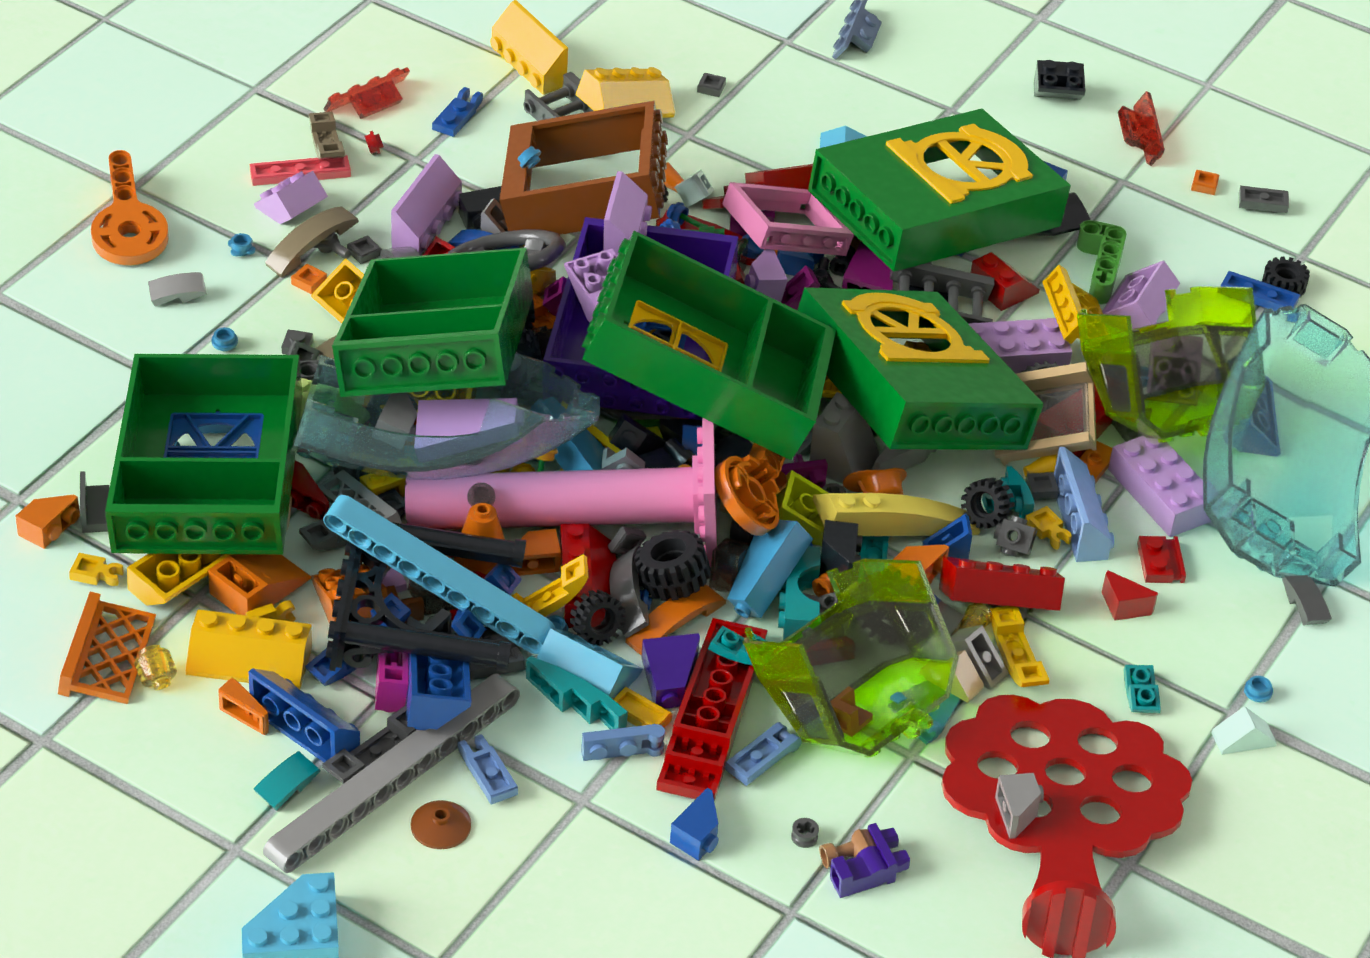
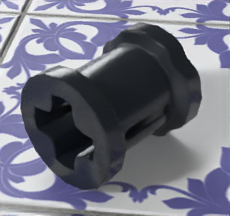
[829,245,856,277]

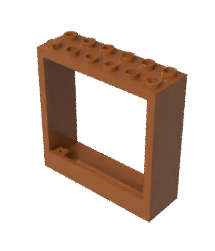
[500,101,668,235]

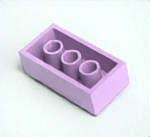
[969,318,1072,374]
[1108,431,1219,537]

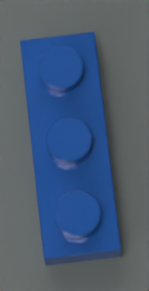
[1219,271,1300,317]

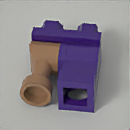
[819,823,910,898]

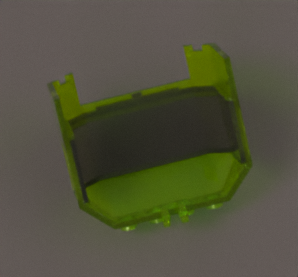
[1077,286,1264,443]
[743,559,959,758]

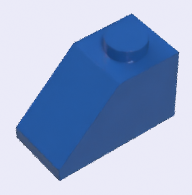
[670,788,719,861]

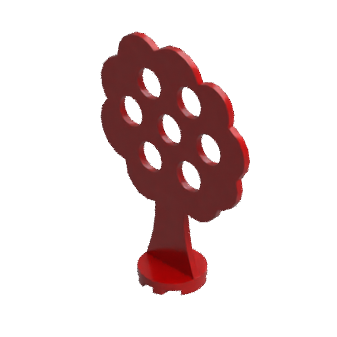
[941,694,1192,958]

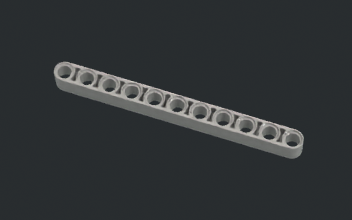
[263,673,520,873]

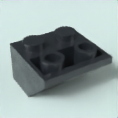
[1033,60,1086,100]
[819,520,863,602]

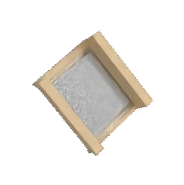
[995,362,1097,466]

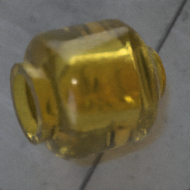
[134,645,177,690]

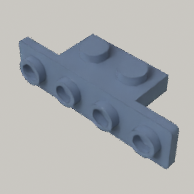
[832,0,882,60]

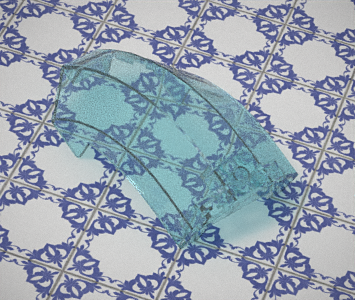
[1203,304,1370,587]
[291,353,600,480]

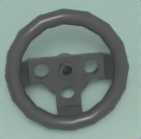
[447,229,566,272]

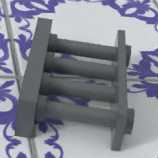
[523,72,593,121]
[890,263,994,324]

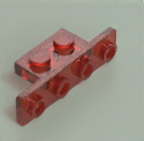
[323,67,410,119]
[1117,91,1165,166]

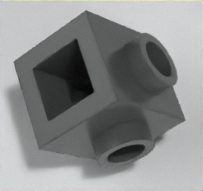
[993,515,1038,557]

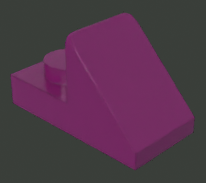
[781,266,821,310]

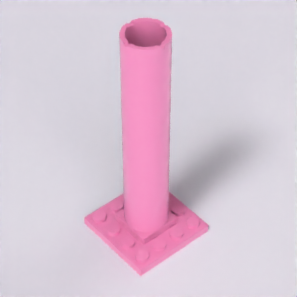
[405,418,718,573]

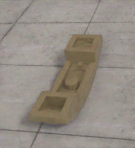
[308,111,345,159]
[265,206,359,278]

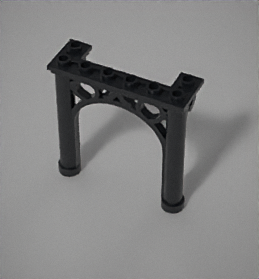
[325,522,526,672]

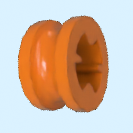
[812,573,840,597]

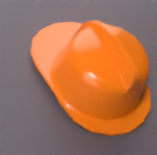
[843,468,907,495]

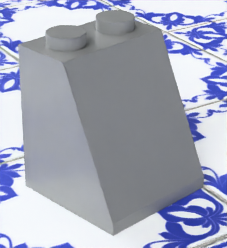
[809,392,880,484]

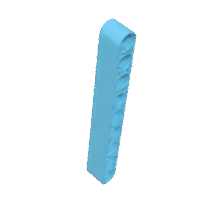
[323,495,555,654]

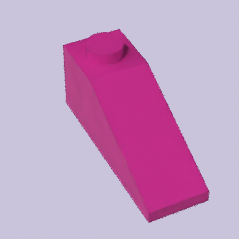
[375,651,409,713]

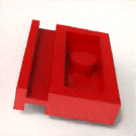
[1137,536,1186,583]

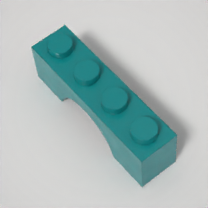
[778,546,821,642]

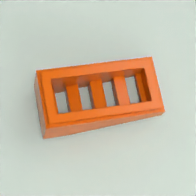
[218,678,269,735]

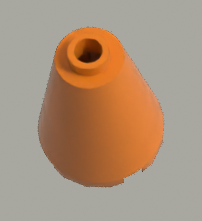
[454,503,505,574]

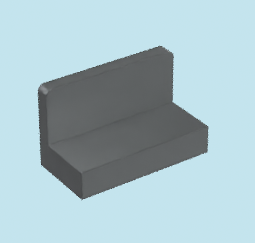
[80,471,110,533]

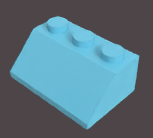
[537,628,643,698]

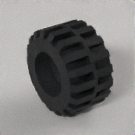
[635,530,711,601]

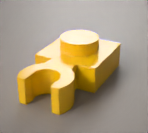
[1025,506,1072,550]
[69,552,124,586]
[245,600,296,622]

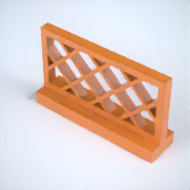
[58,591,156,704]

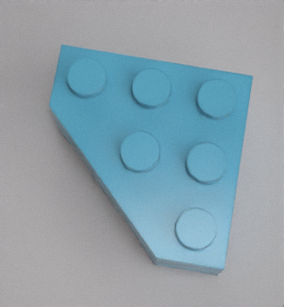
[241,872,339,958]

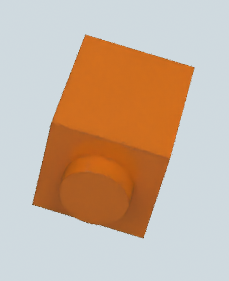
[510,529,561,576]

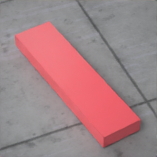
[249,155,351,186]

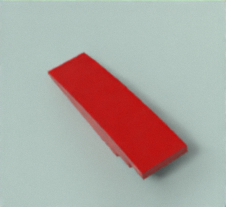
[702,164,813,209]
[656,618,768,801]

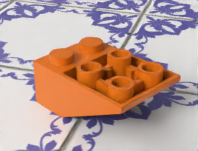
[208,554,311,615]
[311,564,388,624]

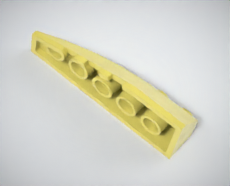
[812,493,980,536]

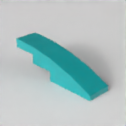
[526,656,628,729]

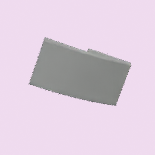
[148,272,207,307]

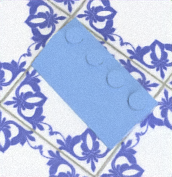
[1054,447,1114,562]

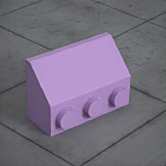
[604,171,652,256]
[1102,260,1180,333]

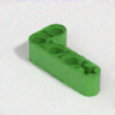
[1077,220,1127,305]

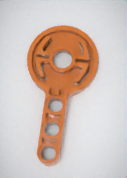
[91,150,169,265]
[714,443,786,536]

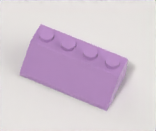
[391,154,463,256]

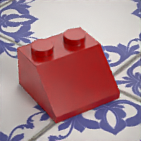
[970,252,1040,311]

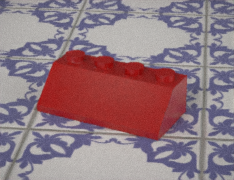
[560,524,616,628]

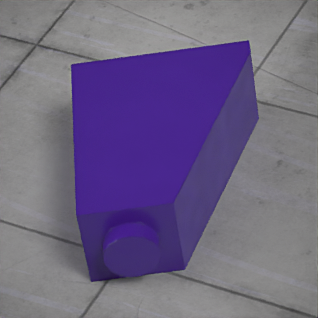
[641,633,700,709]

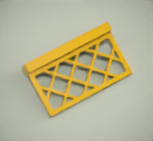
[1042,265,1120,360]

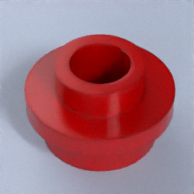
[365,130,384,155]

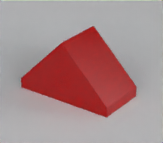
[1101,570,1158,621]

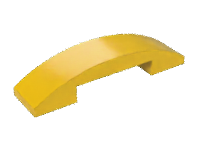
[511,554,588,617]
[989,606,1050,687]

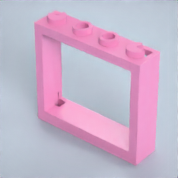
[722,182,854,256]

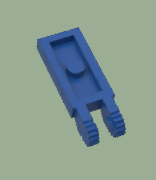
[432,87,483,137]

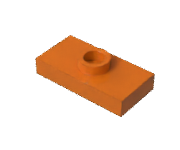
[1079,440,1113,484]

